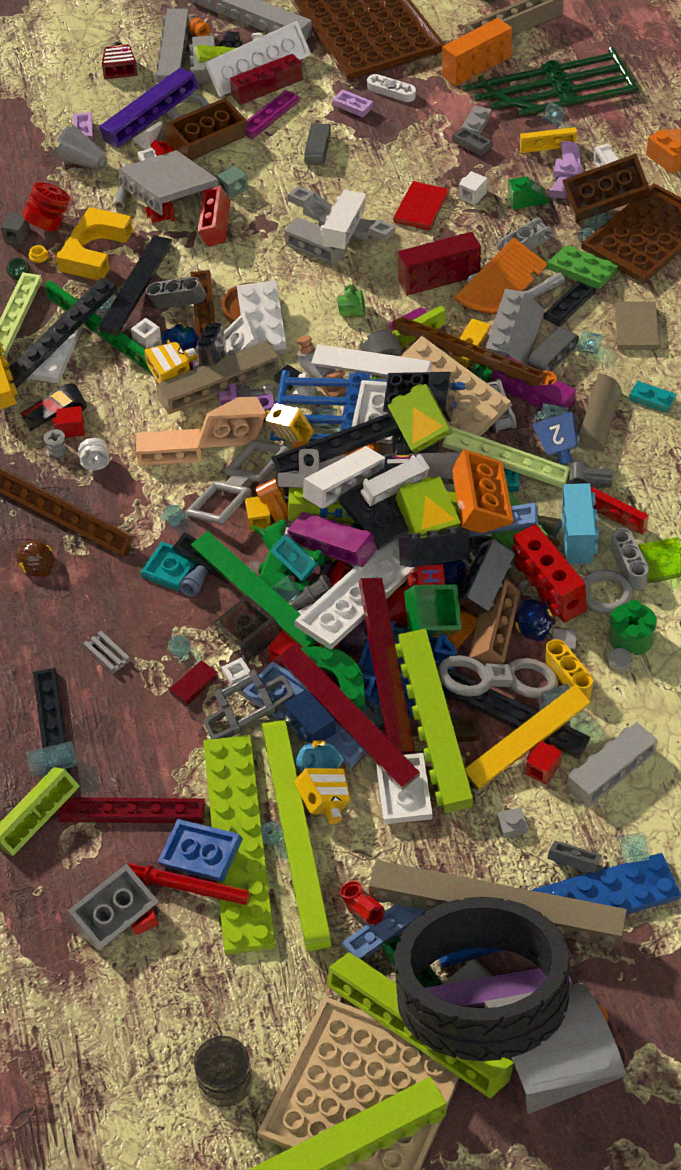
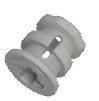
[44,429,67,458]

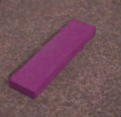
[245,90,300,140]

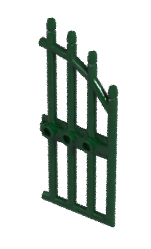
[463,47,639,116]

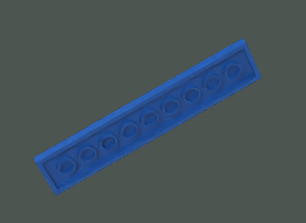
[438,853,681,968]

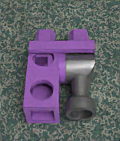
[219,384,274,411]

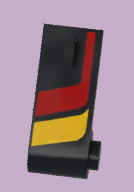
[21,383,87,431]

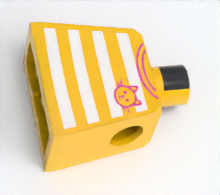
[263,404,315,443]

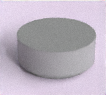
[608,648,632,672]

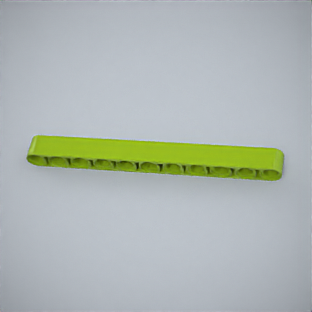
[262,720,332,952]

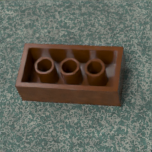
[163,98,248,160]
[562,153,650,223]

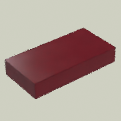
[169,660,219,706]

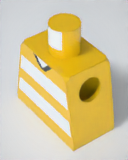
[144,342,197,383]
[294,768,350,824]

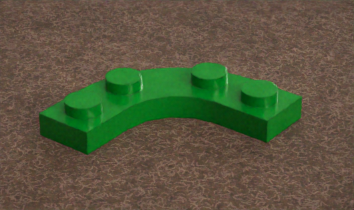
[301,646,366,709]

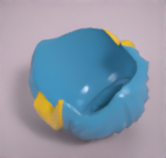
[296,740,344,772]

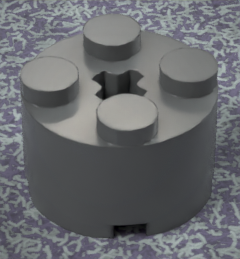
[358,330,404,378]

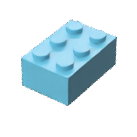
[561,483,599,564]

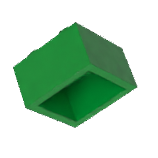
[404,585,462,636]

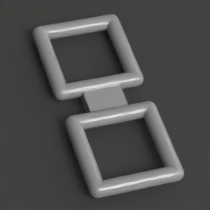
[186,440,289,525]

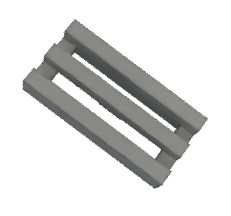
[83,631,130,674]

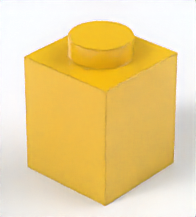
[245,497,271,532]

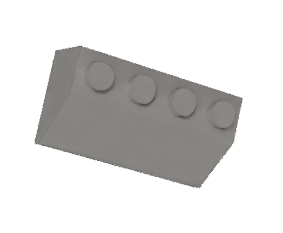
[485,289,544,365]

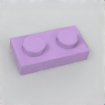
[332,90,373,117]
[73,112,93,141]

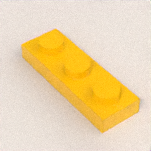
[520,127,577,153]

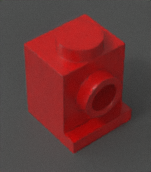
[145,201,175,223]

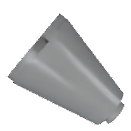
[54,125,108,170]

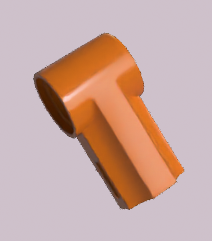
[256,478,288,523]

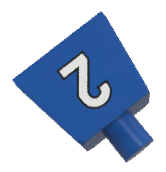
[532,412,578,465]

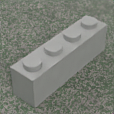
[567,722,658,807]

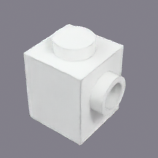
[459,171,487,205]
[131,318,162,349]

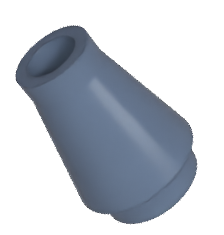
[180,565,208,597]

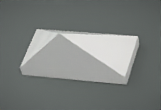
[133,121,162,150]

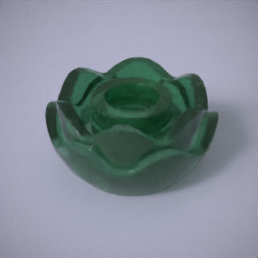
[6,258,31,280]

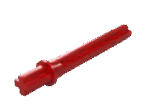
[128,863,251,905]

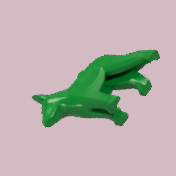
[253,519,327,602]

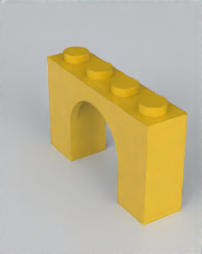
[56,207,133,280]

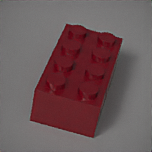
[398,232,481,296]

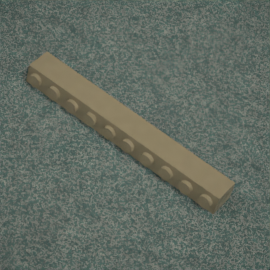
[369,860,627,948]

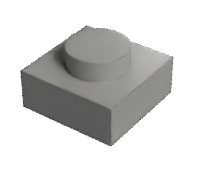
[497,808,528,838]

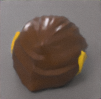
[15,540,54,577]

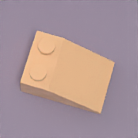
[196,397,266,448]

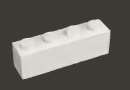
[320,190,366,250]
[303,446,385,509]

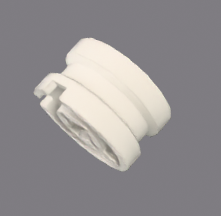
[78,438,110,471]

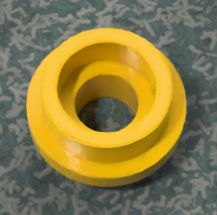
[29,245,48,263]

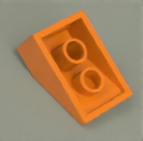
[646,129,681,174]

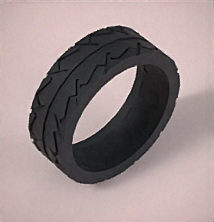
[394,897,569,1062]

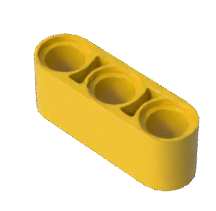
[545,639,593,699]

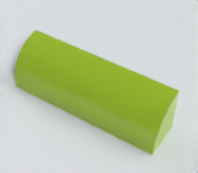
[0,767,80,856]

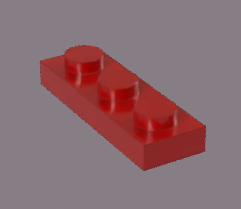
[591,487,649,535]

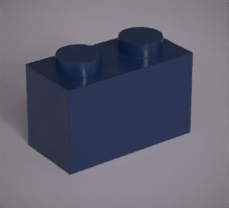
[283,689,336,743]

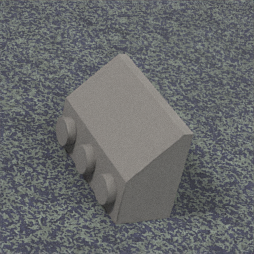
[65,864,159,950]

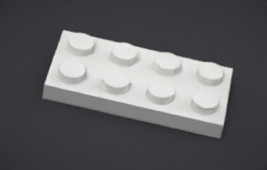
[237,281,287,354]

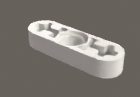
[367,74,416,102]

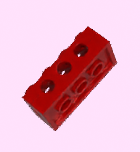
[512,524,587,623]

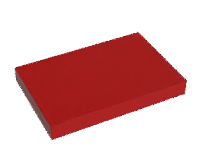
[393,181,449,231]

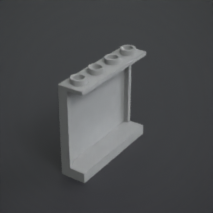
[118,150,218,215]

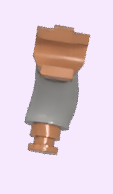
[297,335,347,397]

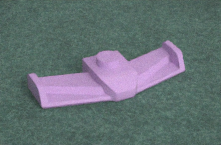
[549,141,584,199]

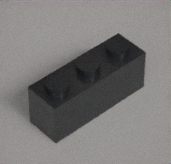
[398,527,470,567]
[458,539,515,615]

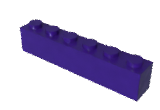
[99,68,199,148]

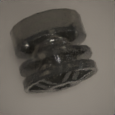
[193,1036,253,1107]

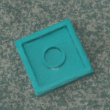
[140,542,197,592]

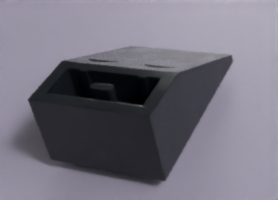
[383,372,456,422]

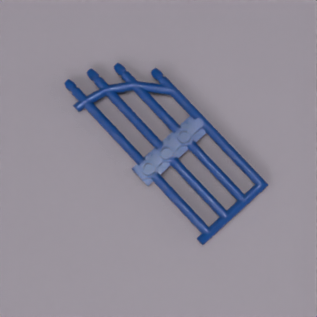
[270,370,466,445]

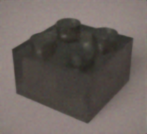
[213,595,280,663]

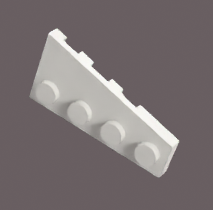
[27,324,83,383]

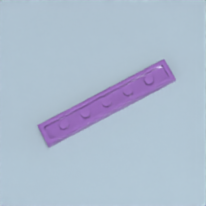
[425,968,573,1008]

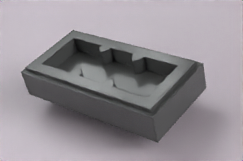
[452,127,493,156]

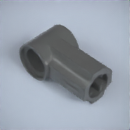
[569,461,613,488]

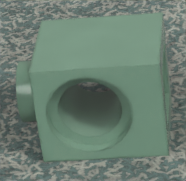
[217,165,248,199]

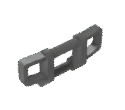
[203,669,296,739]

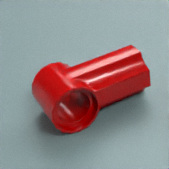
[340,881,385,925]

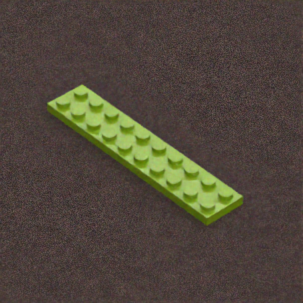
[203,735,275,955]

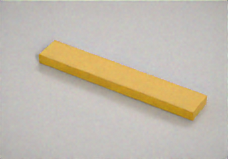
[465,684,591,790]

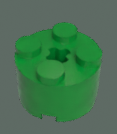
[609,600,657,655]

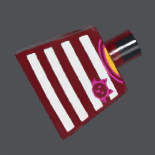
[102,42,138,80]

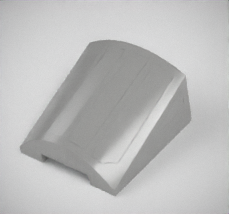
[484,983,626,1114]

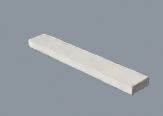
[311,344,433,377]

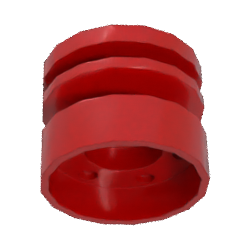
[22,182,71,231]

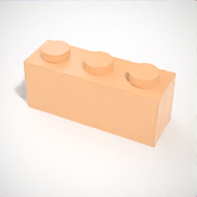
[136,429,202,466]

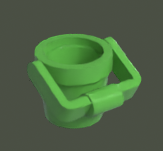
[337,284,366,317]

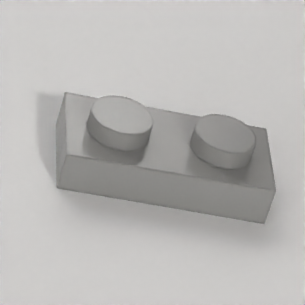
[461,105,492,135]

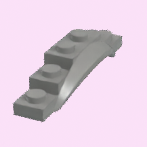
[287,186,396,242]

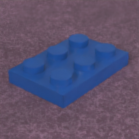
[158,819,243,882]

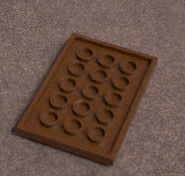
[581,183,681,284]

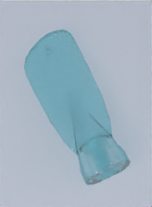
[578,213,611,242]

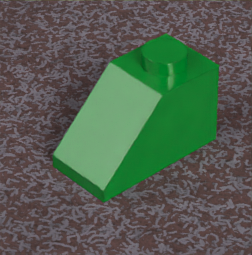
[508,176,550,210]

